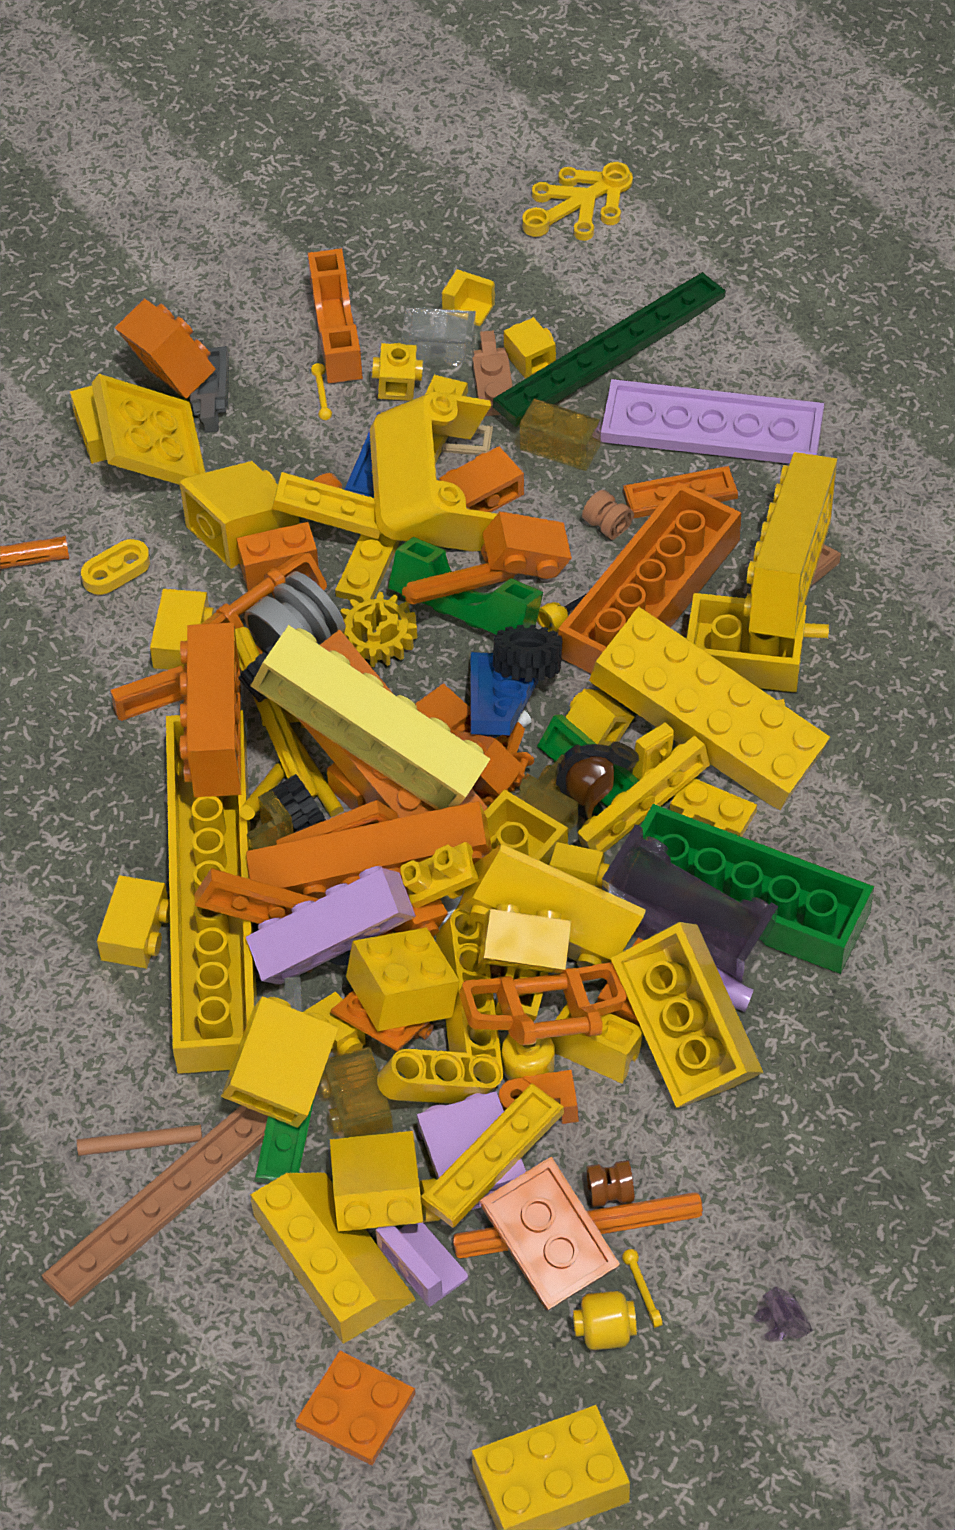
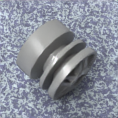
[244,571,346,651]

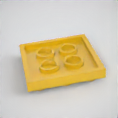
[92,374,206,485]

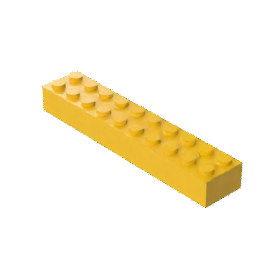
[166,710,257,1074]

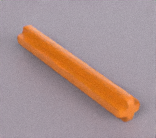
[402,562,518,604]

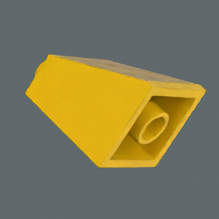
[179,461,300,569]

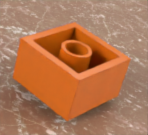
[115,298,216,399]

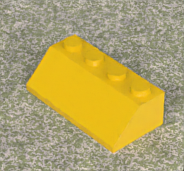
[458,844,646,967]
[610,922,764,1108]
[250,1172,415,1344]

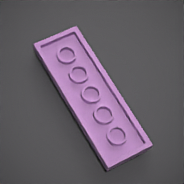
[601,379,824,464]

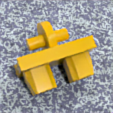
[400,842,479,908]

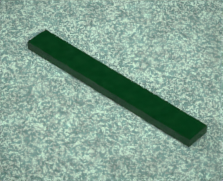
[492,272,726,427]

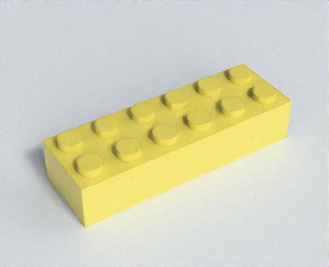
[251,625,490,810]

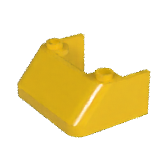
[370,392,497,551]

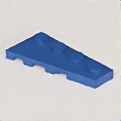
[470,652,538,738]

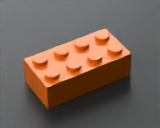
[180,623,241,797]

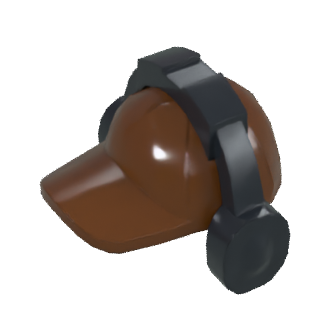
[556,742,639,820]

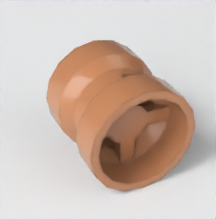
[582,490,634,540]

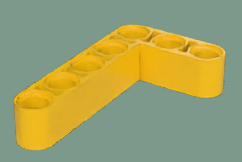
[377,908,503,1104]

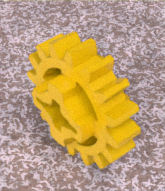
[340,592,418,667]

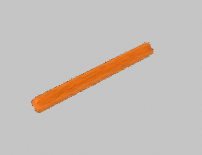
[453,1192,703,1259]

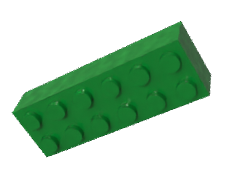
[620,804,874,974]

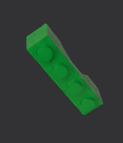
[388,537,544,635]

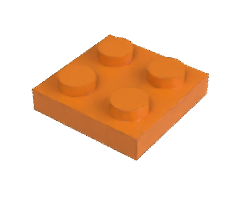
[295,1351,416,1466]

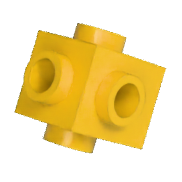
[372,343,423,401]

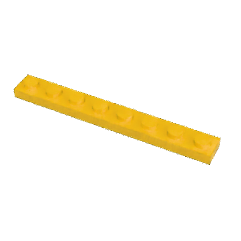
[335,375,468,603]

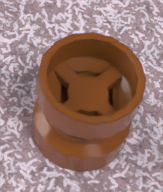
[586,1160,635,1208]

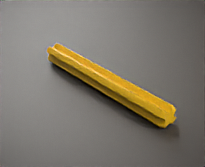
[235,627,318,798]

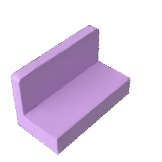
[376,1223,468,1307]

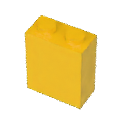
[221,996,339,1128]
[330,1131,423,1232]

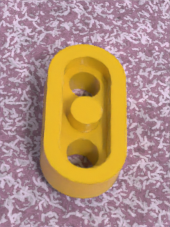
[81,539,150,595]

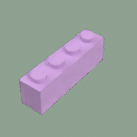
[246,866,416,984]

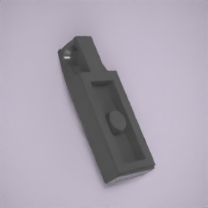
[190,346,229,433]

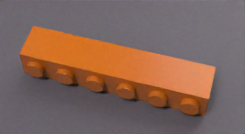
[246,801,492,899]

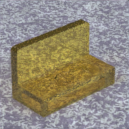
[246,790,293,851]

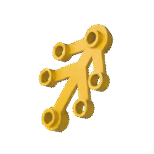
[522,162,633,241]

